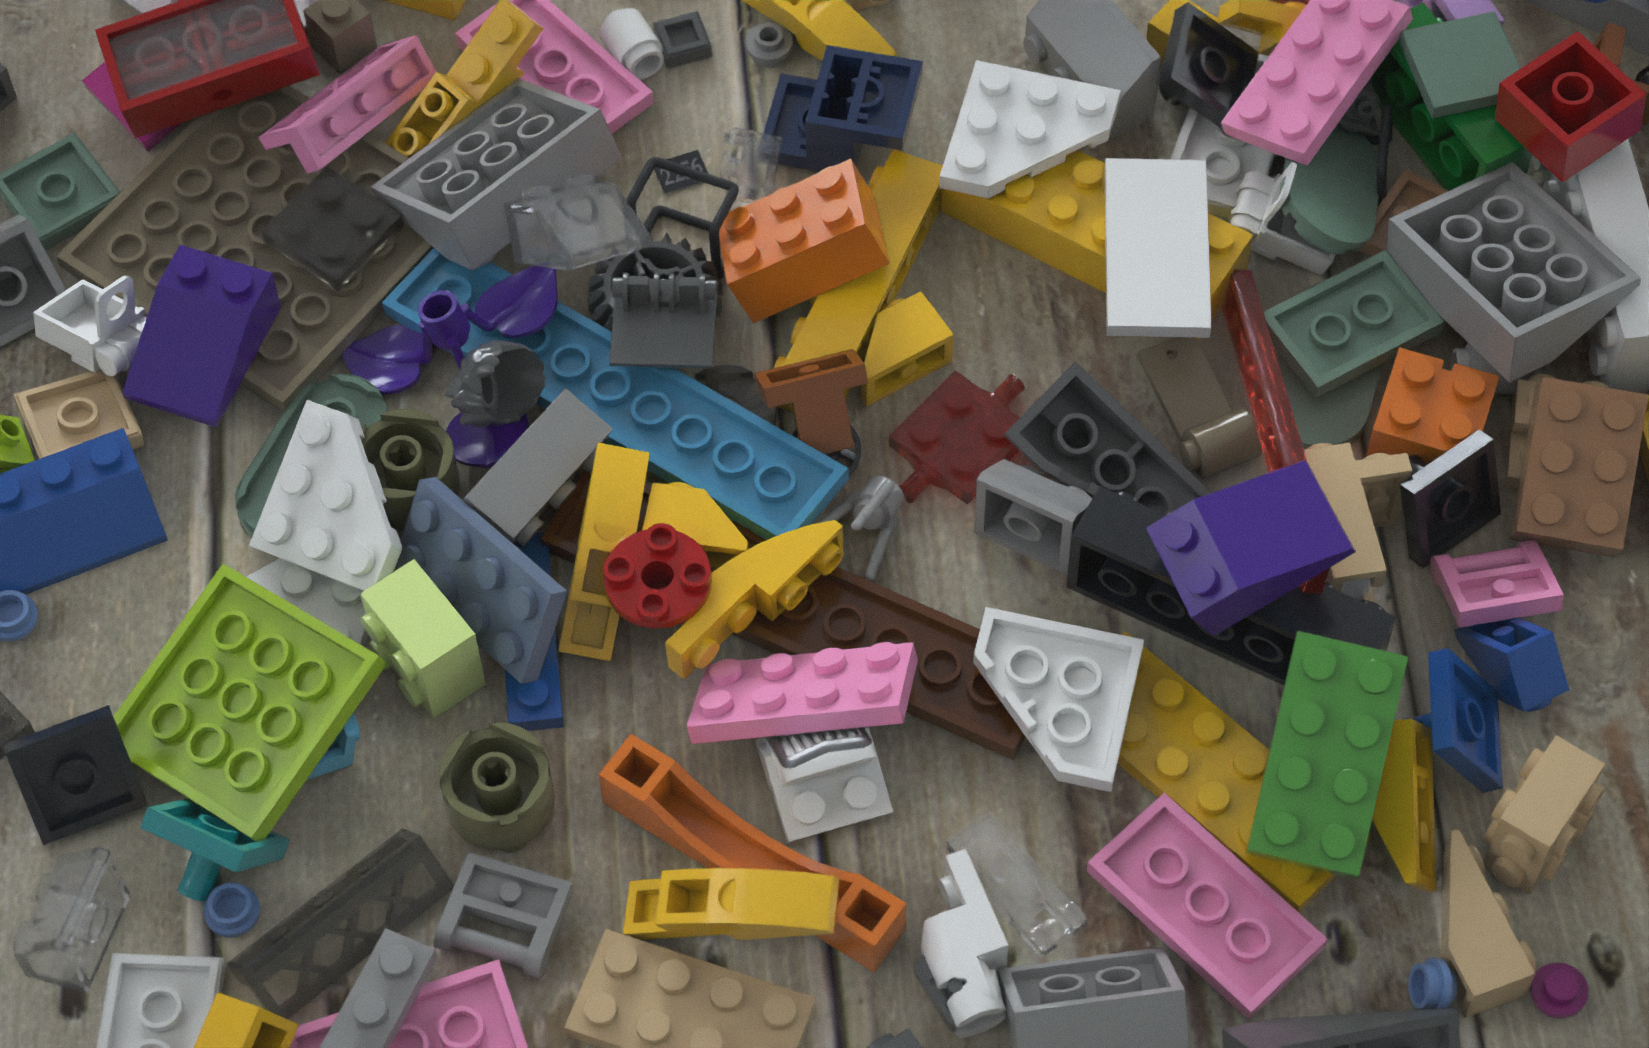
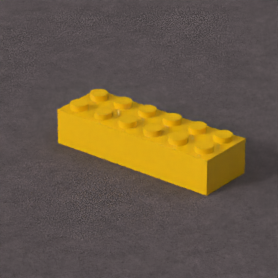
[941,150,1253,340]

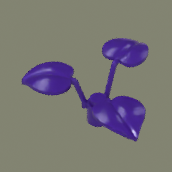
[342,260,558,468]

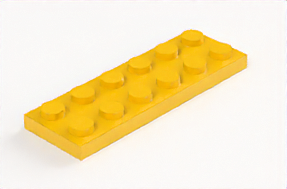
[1118,631,1371,913]

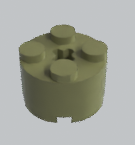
[361,409,460,530]
[439,722,555,853]

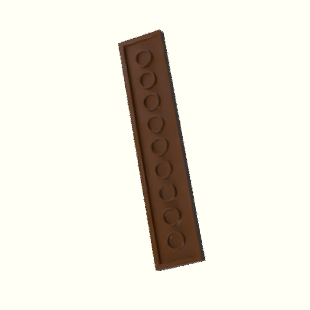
[540,470,1026,760]

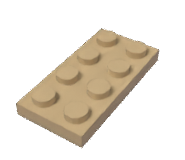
[564,929,816,1048]

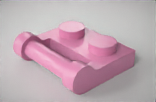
[1430,540,1564,628]

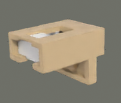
[1296,443,1412,603]

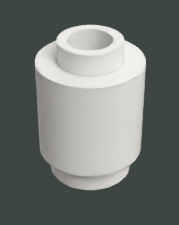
[599,8,664,80]

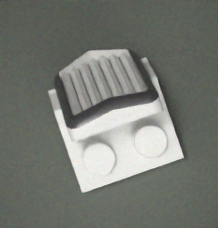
[755,727,894,843]

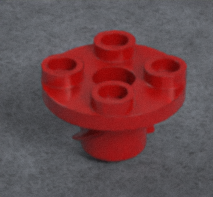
[603,523,712,629]

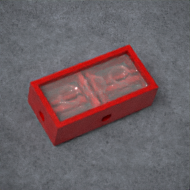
[95,0,320,138]

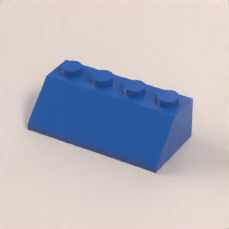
[0,428,168,594]

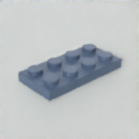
[395,477,567,684]

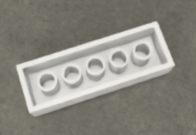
[1532,139,1649,392]

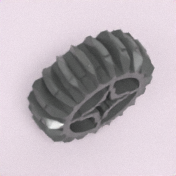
[587,232,723,332]

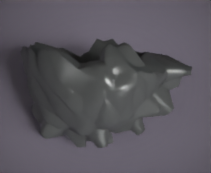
[445,340,546,428]

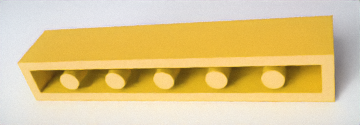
[774,149,943,413]

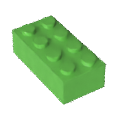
[1246,631,1409,880]

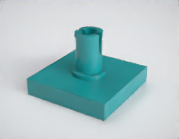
[140,798,290,902]

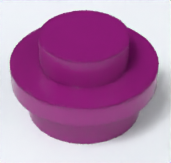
[1530,963,1589,1019]

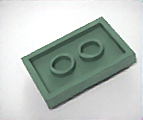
[1258,250,1444,399]

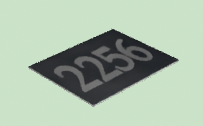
[654,150,708,193]

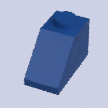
[1454,618,1570,712]

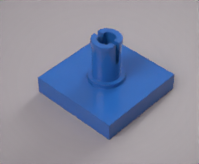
[1403,648,1503,793]

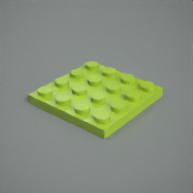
[114,563,387,842]

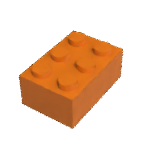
[719,159,890,323]

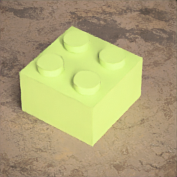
[360,559,486,719]

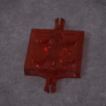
[889,370,1025,505]

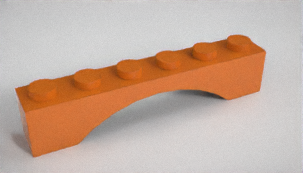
[598,734,906,973]

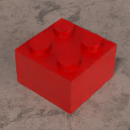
[1495,31,1647,183]

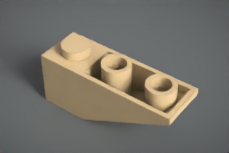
[1440,828,1536,1018]

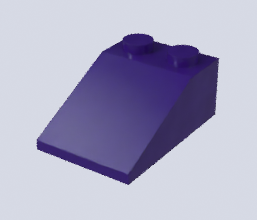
[122,245,282,428]
[1146,460,1356,636]

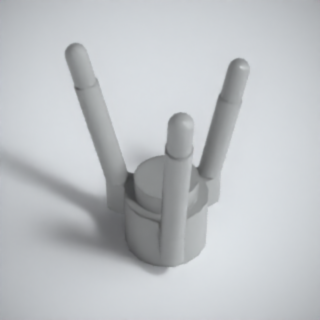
[816,476,904,582]

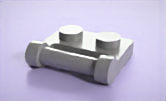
[434,852,574,979]

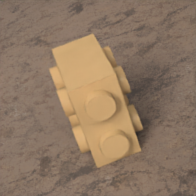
[1482,735,1605,894]

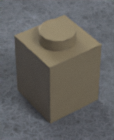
[303,0,377,74]

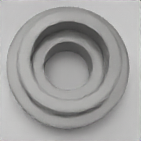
[745,22,793,68]

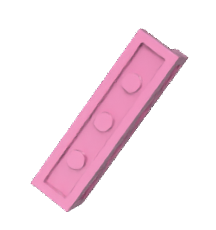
[258,35,436,173]

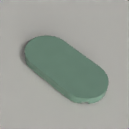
[1279,125,1379,255]
[1266,281,1383,451]
[235,374,388,539]

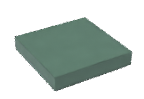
[1399,11,1521,118]
[0,132,120,251]

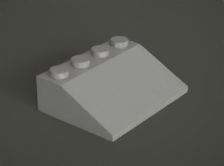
[370,78,622,271]
[1387,162,1641,383]

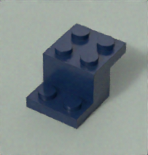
[759,45,923,172]

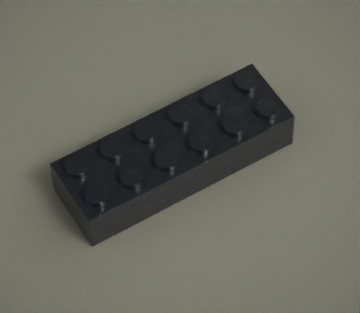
[1066,486,1396,685]

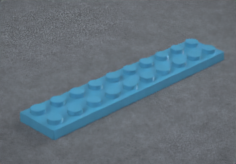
[382,248,849,540]

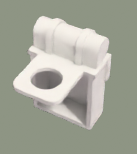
[1229,162,1335,276]
[33,276,147,377]

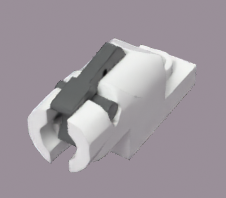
[914,848,1008,1038]

